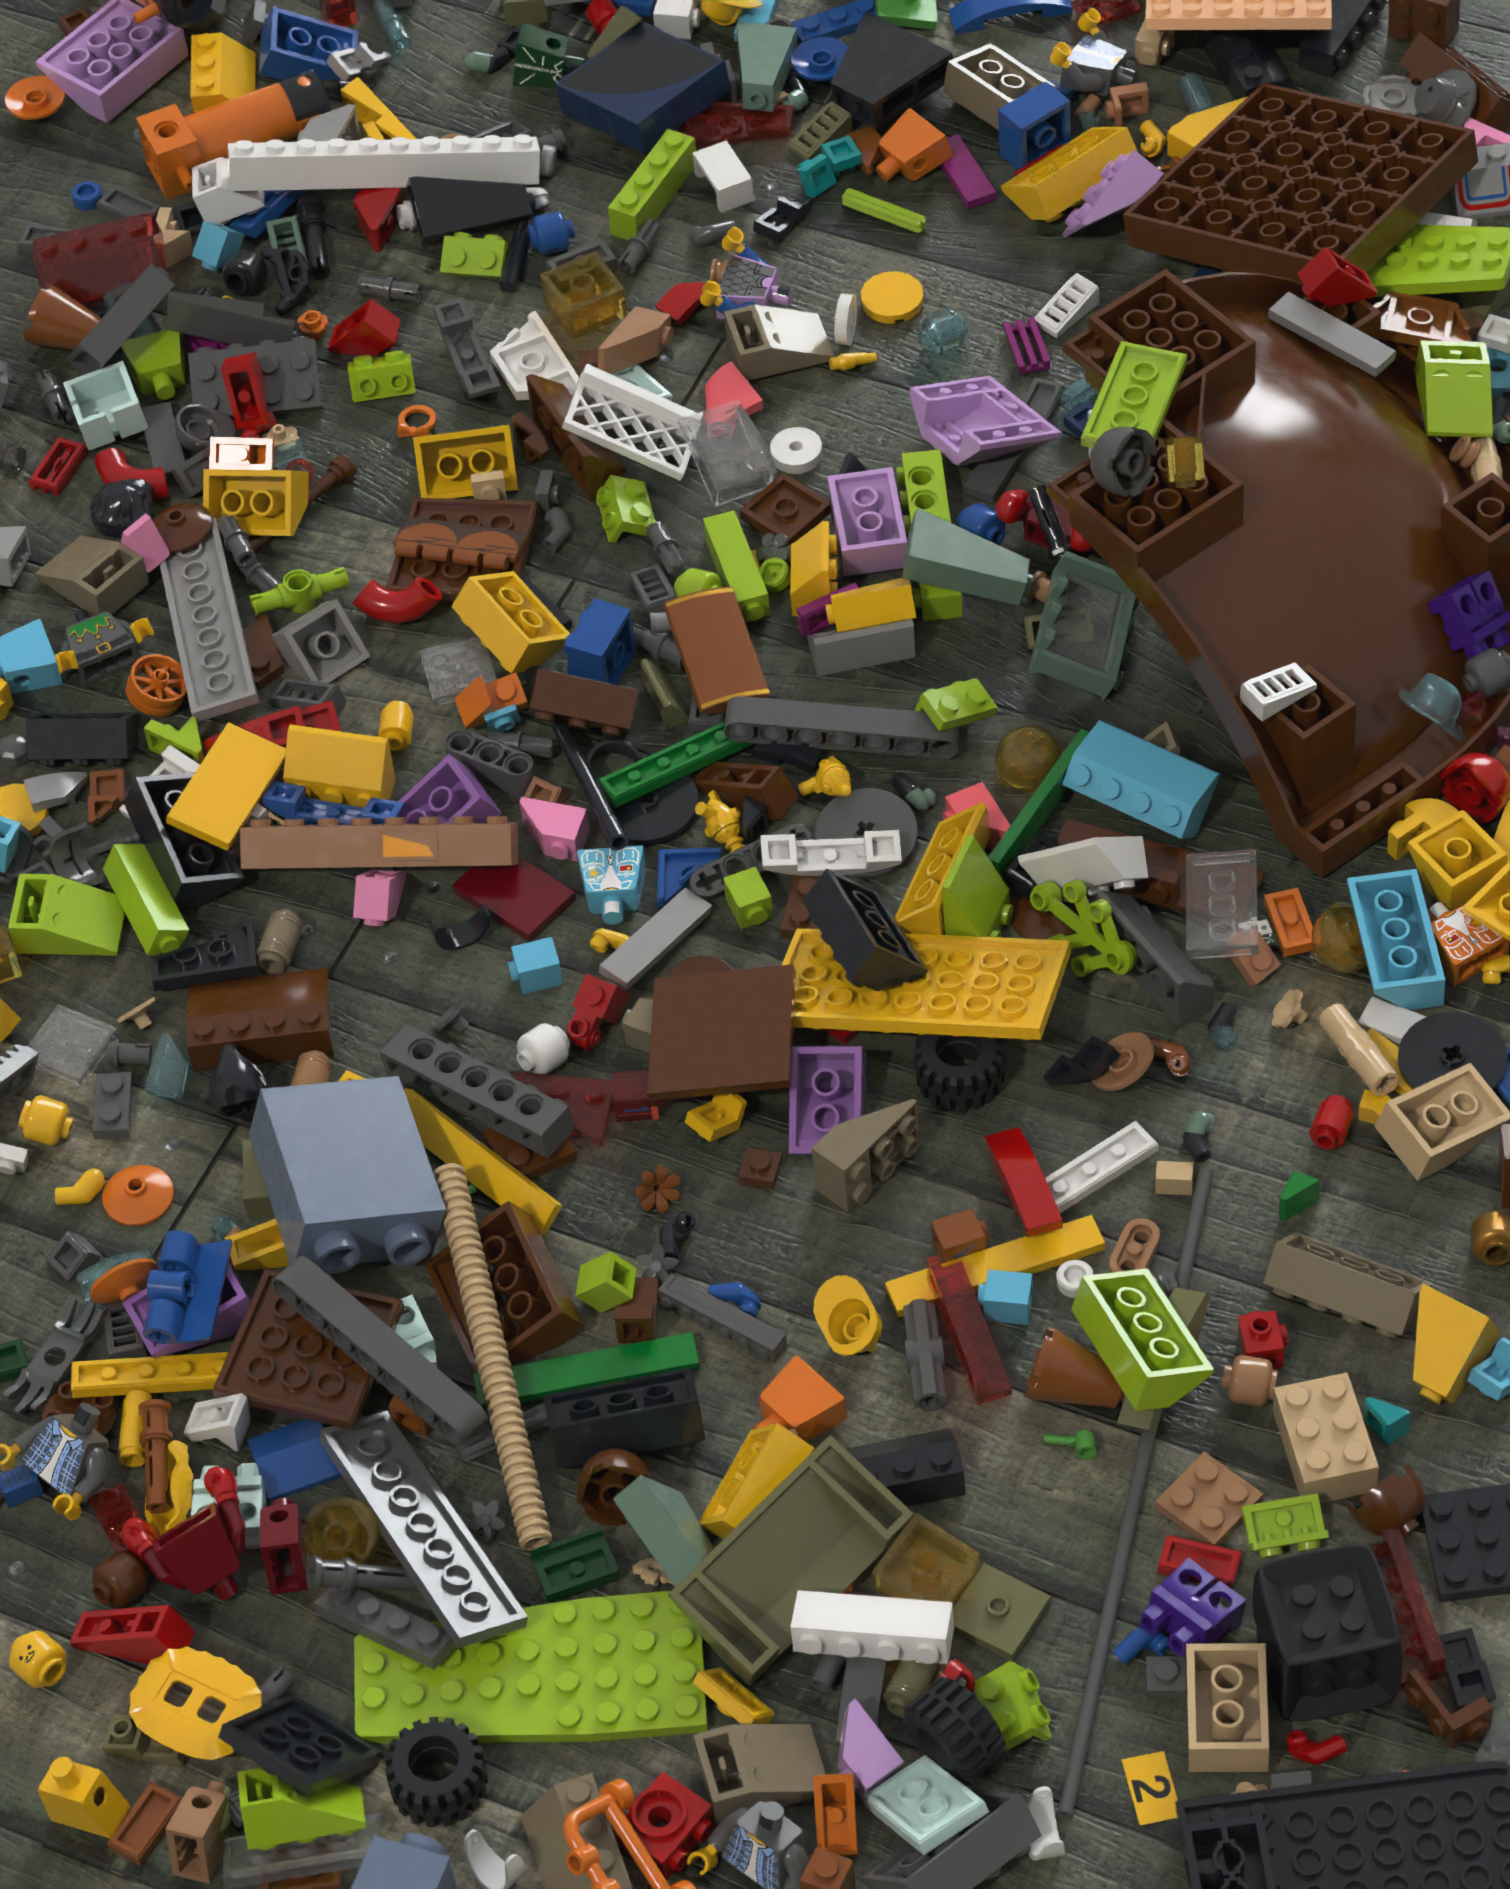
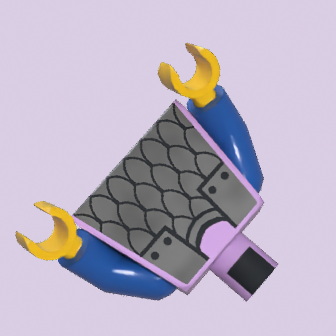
[700,227,793,319]

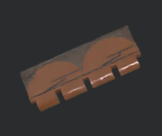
[393,516,529,570]

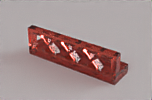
[927,1255,1012,1405]
[1370,1527,1446,1688]

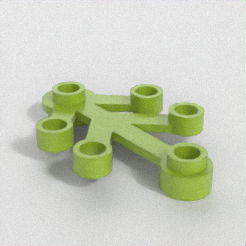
[1030,879,1137,977]

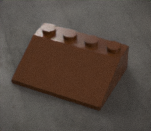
[186,968,334,1072]
[424,1201,585,1373]

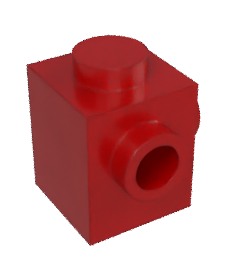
[1238,1311,1288,1370]

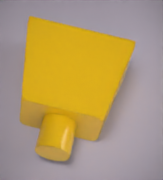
[38,1757,131,1839]

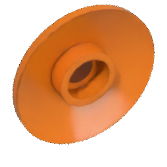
[5,76,66,120]
[102,1165,174,1227]
[89,1258,158,1305]

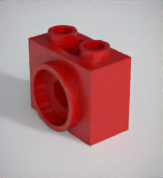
[613,1771,715,1880]

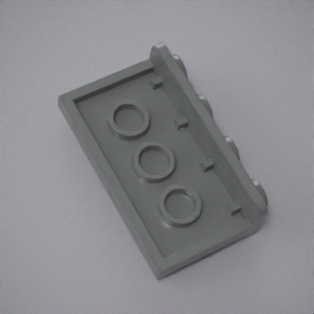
[188,336,322,420]

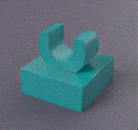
[821,135,862,177]
[797,154,837,198]

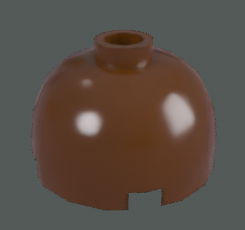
[577,1448,652,1526]
[1347,1464,1426,1538]

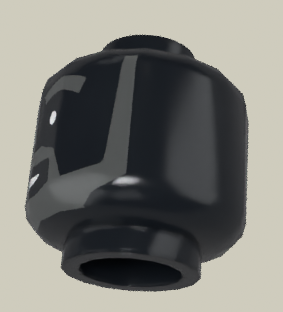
[222,250,268,296]

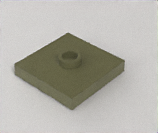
[953,1563,1051,1661]

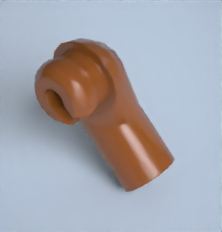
[1150,1037,1192,1076]

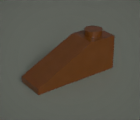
[693,762,799,820]

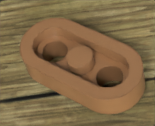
[1109,1218,1160,1273]

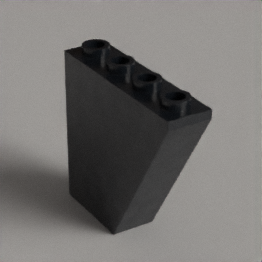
[831,12,953,130]

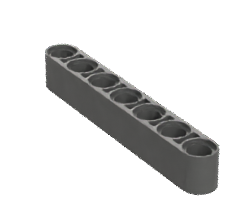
[724,696,960,759]
[272,1256,487,1446]

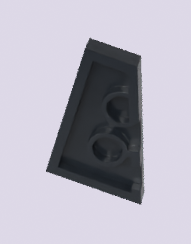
[151,919,259,991]

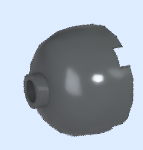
[1090,426,1157,497]

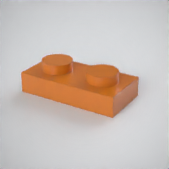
[1264,888,1318,957]

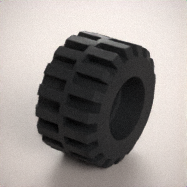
[914,1034,1005,1112]
[903,1677,1006,1785]
[385,1717,488,1827]

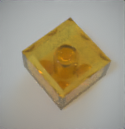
[540,251,628,340]
[872,1512,980,1607]

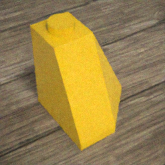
[1413,1284,1501,1405]

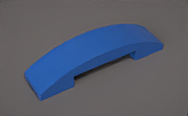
[948,0,1073,35]
[262,781,404,825]

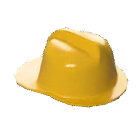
[701,0,763,26]
[813,1275,882,1356]

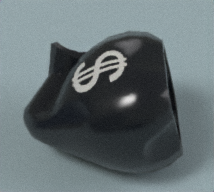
[209,1043,268,1118]

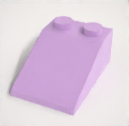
[827,467,907,577]

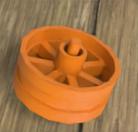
[125,654,187,717]

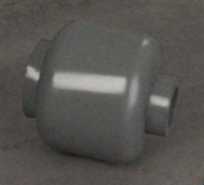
[1462,648,1510,699]

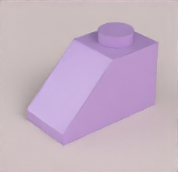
[837,1698,904,1798]

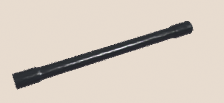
[524,666,629,850]

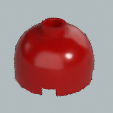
[1440,752,1510,823]

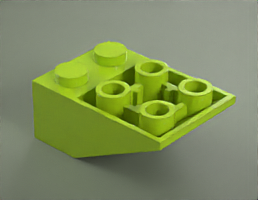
[1414,340,1493,438]
[8,874,126,956]
[237,1767,367,1850]

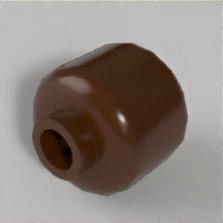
[92,1551,150,1608]

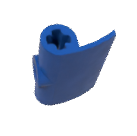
[143,1230,233,1344]

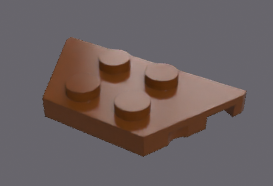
[1373,291,1477,347]

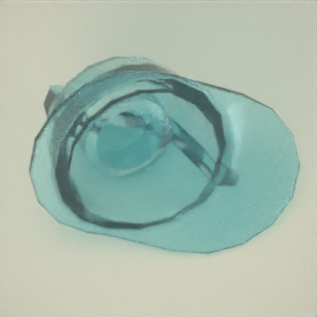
[1398,673,1467,742]

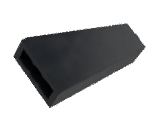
[406,176,535,245]

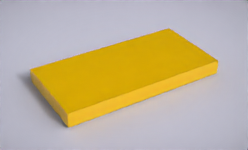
[166,722,286,851]

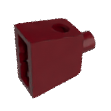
[260,1498,309,1595]

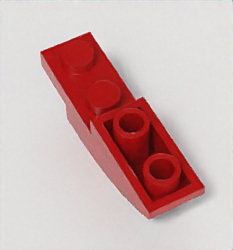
[203,700,341,754]

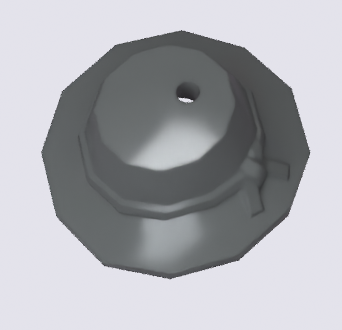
[1414,69,1476,127]

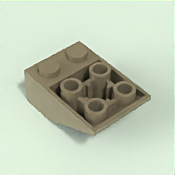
[724,304,835,381]
[34,536,149,616]
[812,1099,920,1212]
[693,1724,826,1825]

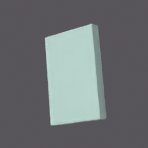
[861,1755,989,1855]

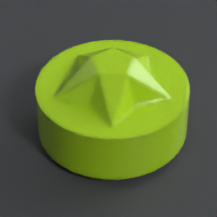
[759,558,791,592]

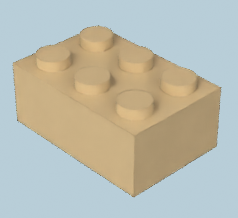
[1273,1372,1379,1503]
[1186,1643,1269,1772]

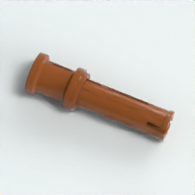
[138,1399,173,1514]

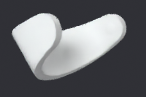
[1028,1787,1065,1861]
[464,1830,526,1889]

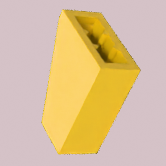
[825,578,917,632]

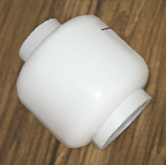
[516,1023,570,1076]

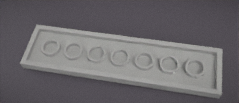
[160,517,260,722]

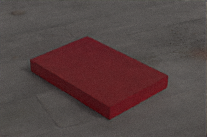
[452,855,576,942]

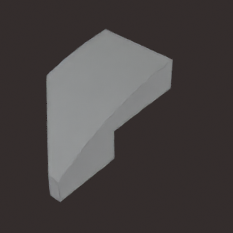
[326,41,391,81]
[23,772,89,813]

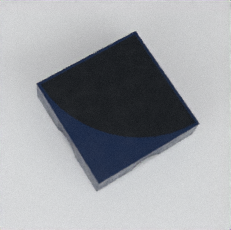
[555,21,731,154]

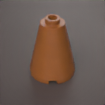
[24,283,102,351]
[1024,1326,1125,1409]

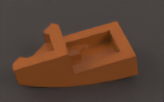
[843,126,885,175]

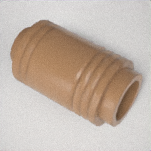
[290,1050,333,1086]

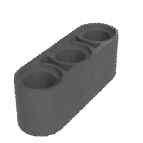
[445,729,535,797]

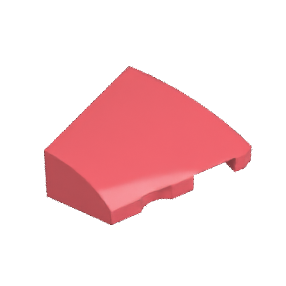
[705,361,763,442]

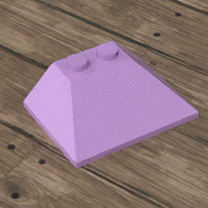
[909,376,1062,466]

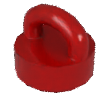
[939,1659,975,1693]

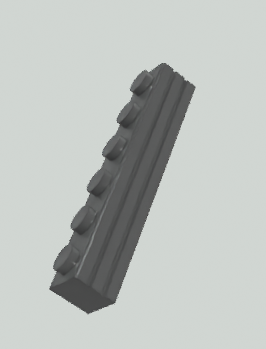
[658,1274,787,1363]

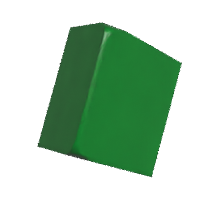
[1279,1171,1320,1221]

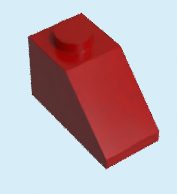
[353,187,403,253]
[1297,247,1378,307]
[327,299,401,356]
[221,352,269,430]

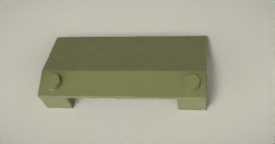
[668,1435,914,1686]

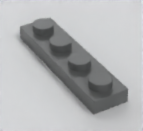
[314,1587,456,1670]

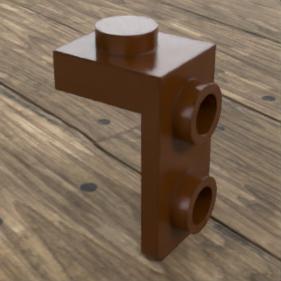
[1405,1668,1493,1749]

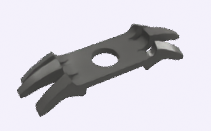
[2,1296,105,1414]

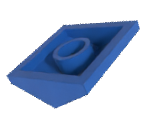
[247,1419,341,1502]

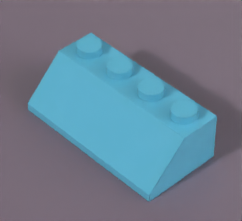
[1062,720,1221,839]
[1347,869,1445,1010]

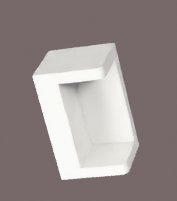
[693,140,754,213]

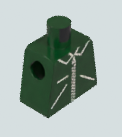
[513,23,585,89]

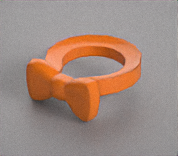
[397,405,437,438]

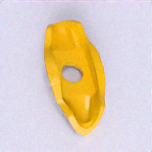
[145,1440,193,1536]

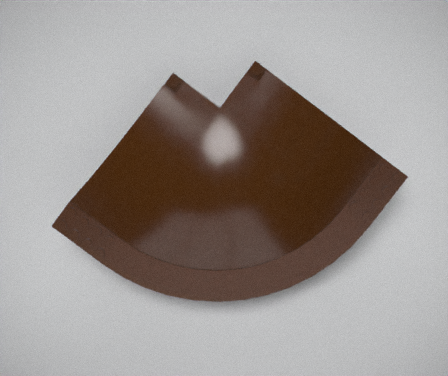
[1046,269,1510,878]

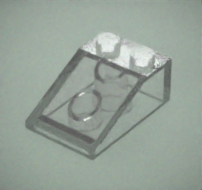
[678,399,778,507]

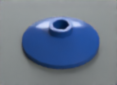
[791,37,848,81]

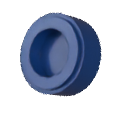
[71,181,103,211]

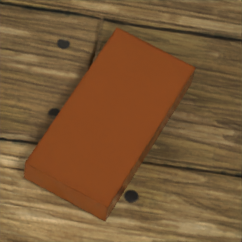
[107,1781,183,1866]

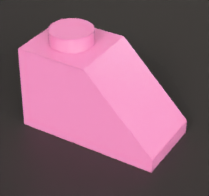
[519,797,590,862]
[353,869,407,926]

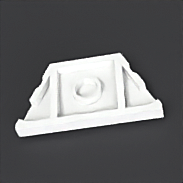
[490,311,579,400]

